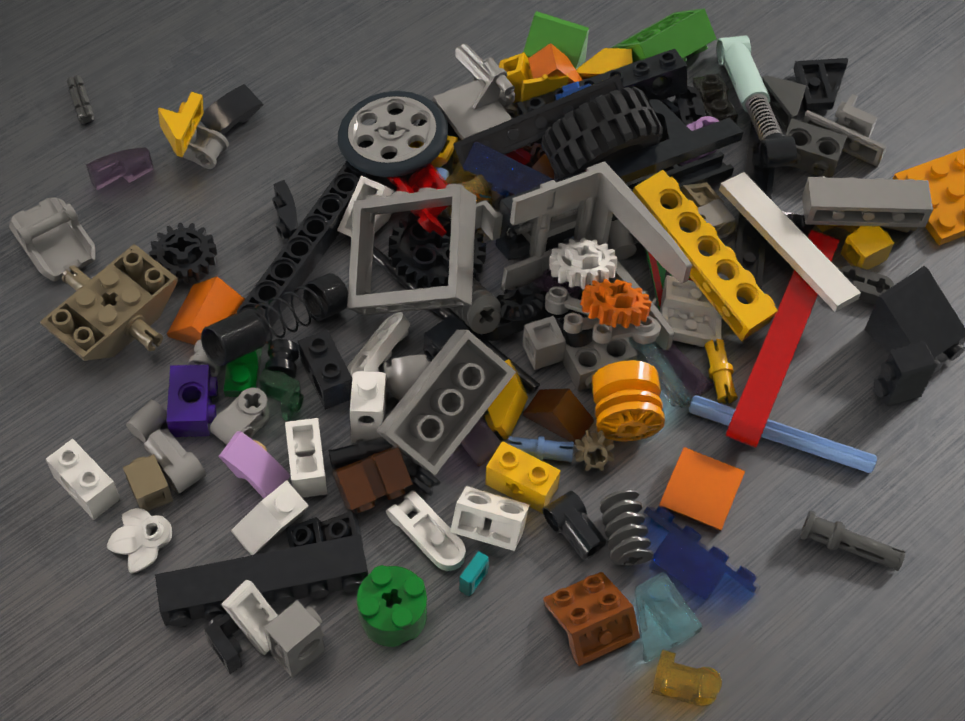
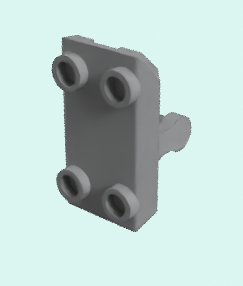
[9,197,95,282]

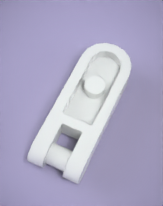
[347,312,410,379]
[386,490,466,571]

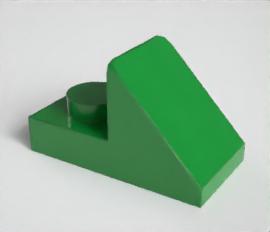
[223,348,262,397]

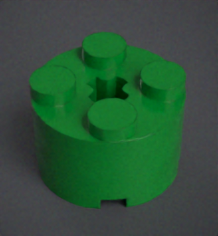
[357,565,427,647]

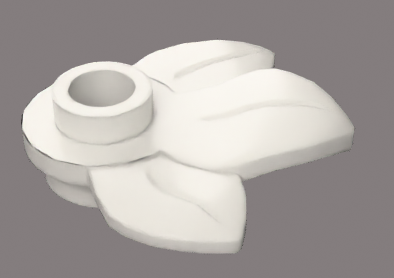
[107,508,172,574]

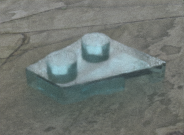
[634,571,703,663]

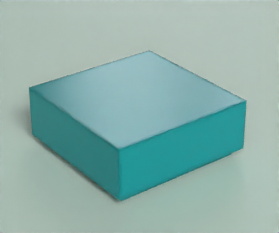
[459,551,489,597]

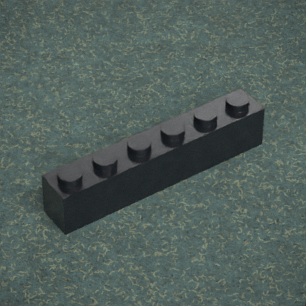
[155,534,368,627]

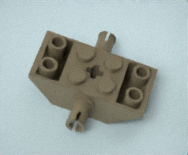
[40,244,178,361]

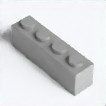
[802,176,933,228]

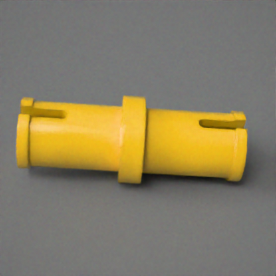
[704,339,738,404]

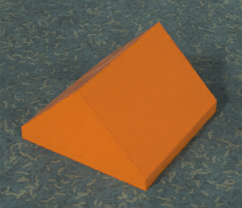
[167,276,245,345]

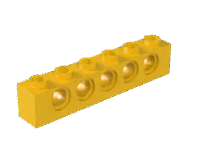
[633,170,778,342]

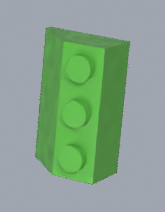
[611,8,716,63]

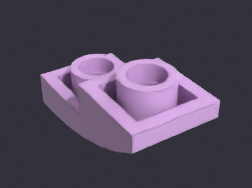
[218,431,291,499]

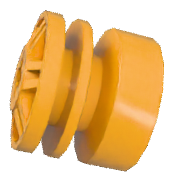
[591,360,665,442]

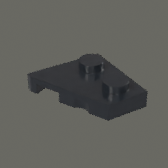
[793,58,848,111]

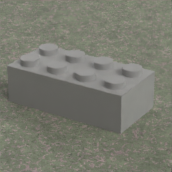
[376,330,516,475]

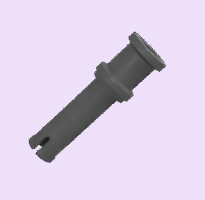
[800,510,905,571]

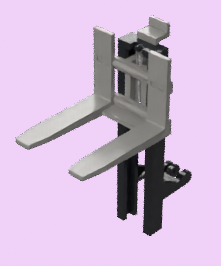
[475,99,744,350]

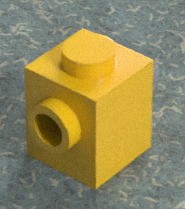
[499,52,533,103]

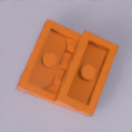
[659,447,745,531]

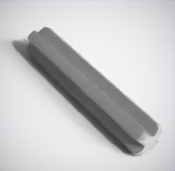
[455,43,515,106]

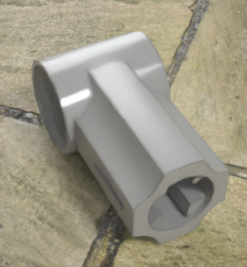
[144,429,206,494]

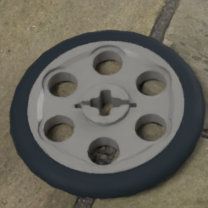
[338,91,448,177]

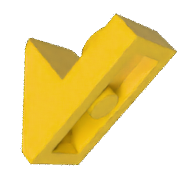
[158,92,204,157]

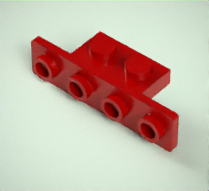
[386,163,449,237]

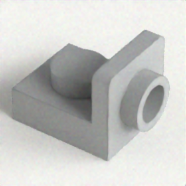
[835,94,878,138]

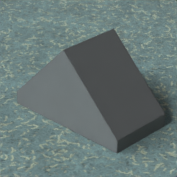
[762,75,806,132]

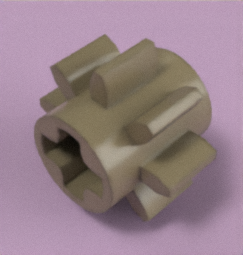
[575,430,615,471]

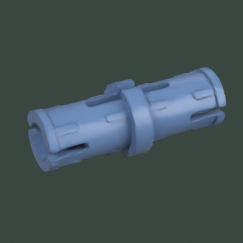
[508,436,574,463]

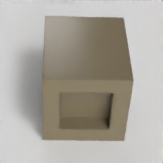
[123,454,173,512]

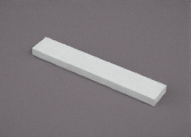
[719,172,861,312]

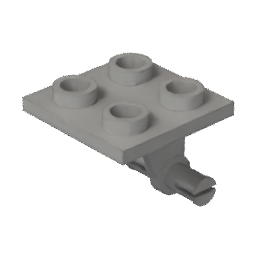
[433,57,515,140]

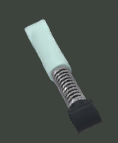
[716,35,797,169]

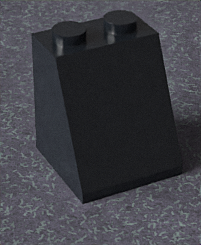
[864,266,965,375]

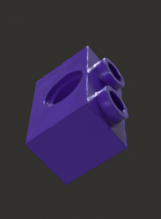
[166,365,218,437]

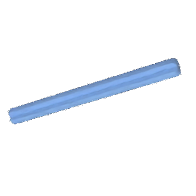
[689,395,877,473]

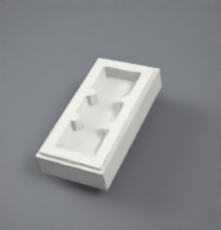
[221,580,278,655]

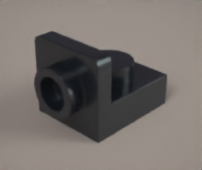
[204,613,242,674]

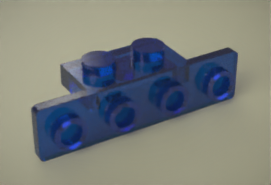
[463,142,554,197]
[644,505,761,600]

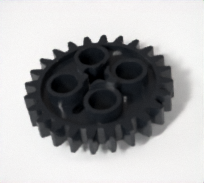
[388,209,486,289]

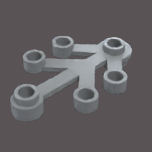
[545,282,661,344]

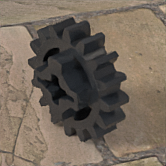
[149,223,218,285]

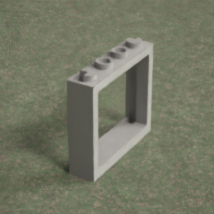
[347,184,476,316]

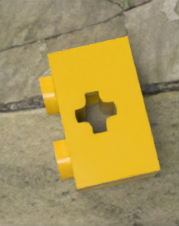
[485,441,561,514]

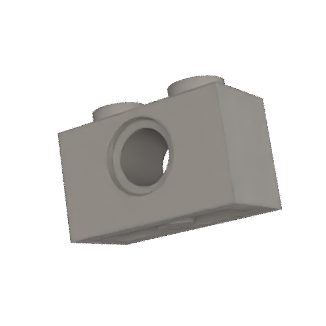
[264,600,325,678]

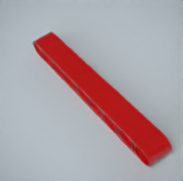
[725,229,840,448]

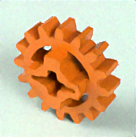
[580,279,652,328]

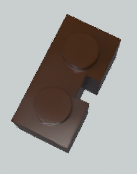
[332,447,413,513]

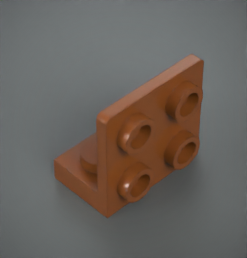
[543,572,640,666]

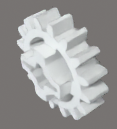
[549,238,617,289]

